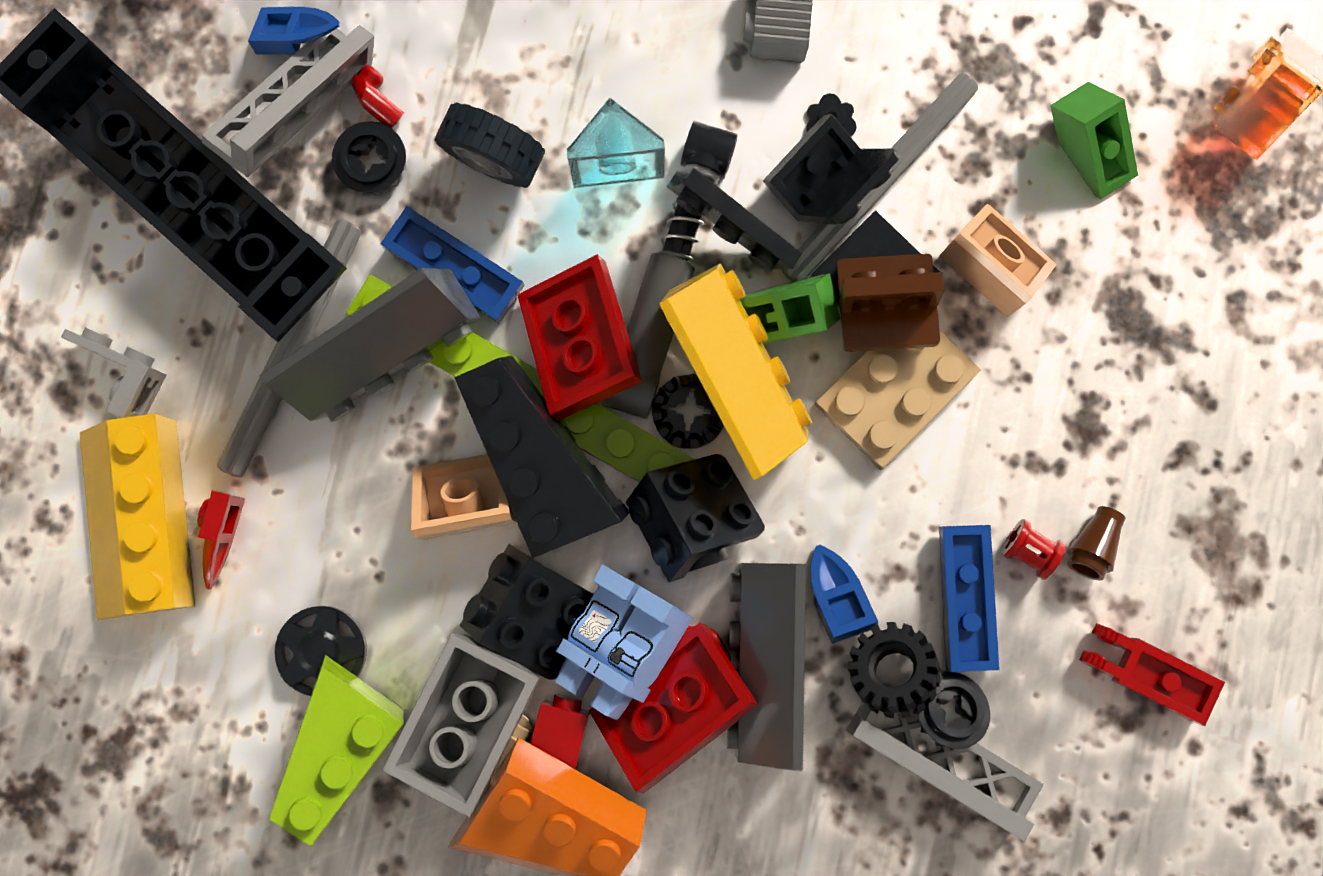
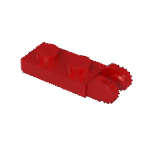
[1079,623,1225,726]

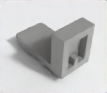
[61,327,167,418]

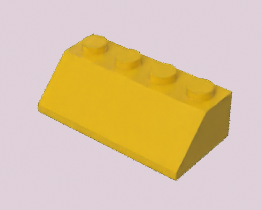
[659,263,812,481]
[79,413,195,620]

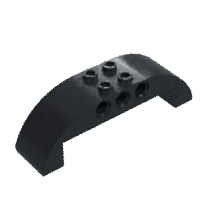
[0,8,347,342]

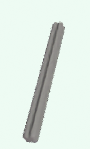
[782,73,978,282]
[217,219,361,477]

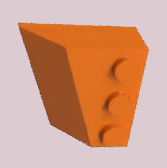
[448,737,647,876]

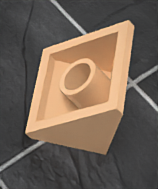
[939,203,1057,317]
[411,454,517,540]

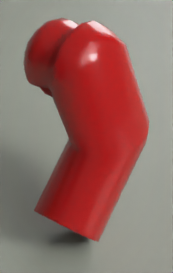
[351,65,405,129]

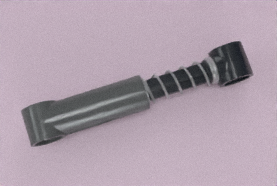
[602,121,739,419]

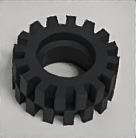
[848,622,941,719]

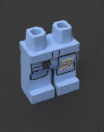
[555,564,693,720]

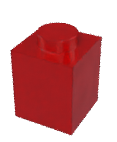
[531,694,590,770]

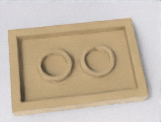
[814,329,981,470]

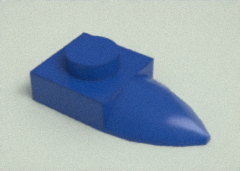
[248,7,340,55]
[810,545,878,644]

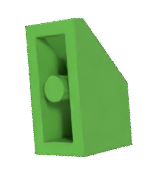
[1050,81,1138,199]

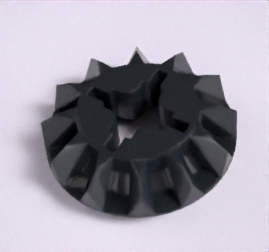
[332,121,407,195]
[652,373,724,449]
[913,671,990,751]

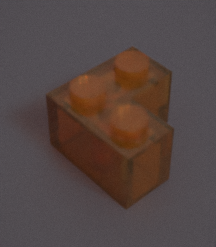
[1212,28,1323,160]

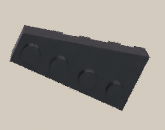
[454,356,629,558]

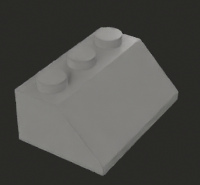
[382,634,541,818]

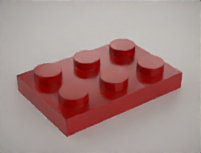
[517,254,642,421]
[588,622,759,794]

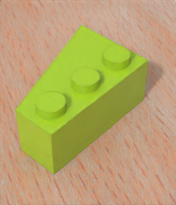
[269,655,404,847]

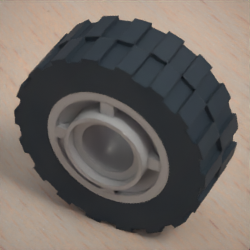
[434,102,545,188]

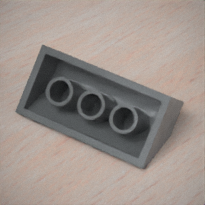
[259,268,481,422]
[726,563,806,771]

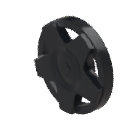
[274,606,367,696]

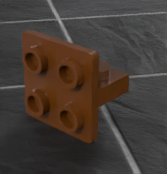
[837,254,944,352]

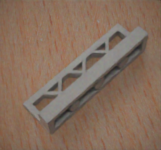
[201,25,374,178]
[846,702,1044,842]

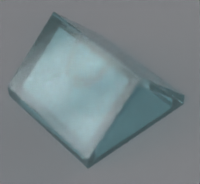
[567,98,665,188]

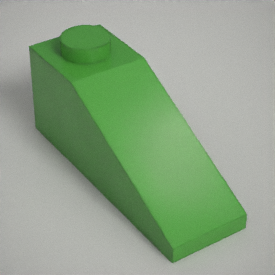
[740,273,840,343]

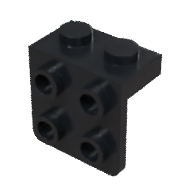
[763,114,900,225]
[626,454,765,583]
[459,544,594,680]

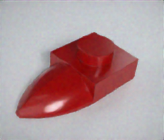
[197,490,245,590]

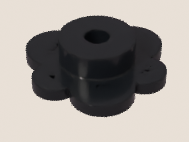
[806,93,857,137]

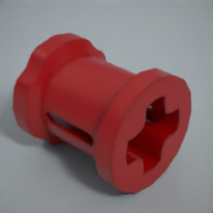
[1001,519,1067,580]

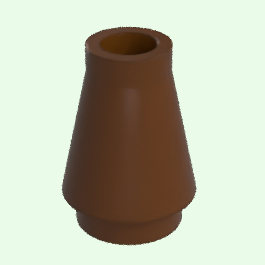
[1067,506,1126,581]

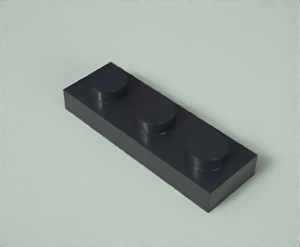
[667,168,802,272]

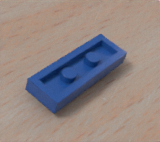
[380,206,525,323]
[939,525,999,672]

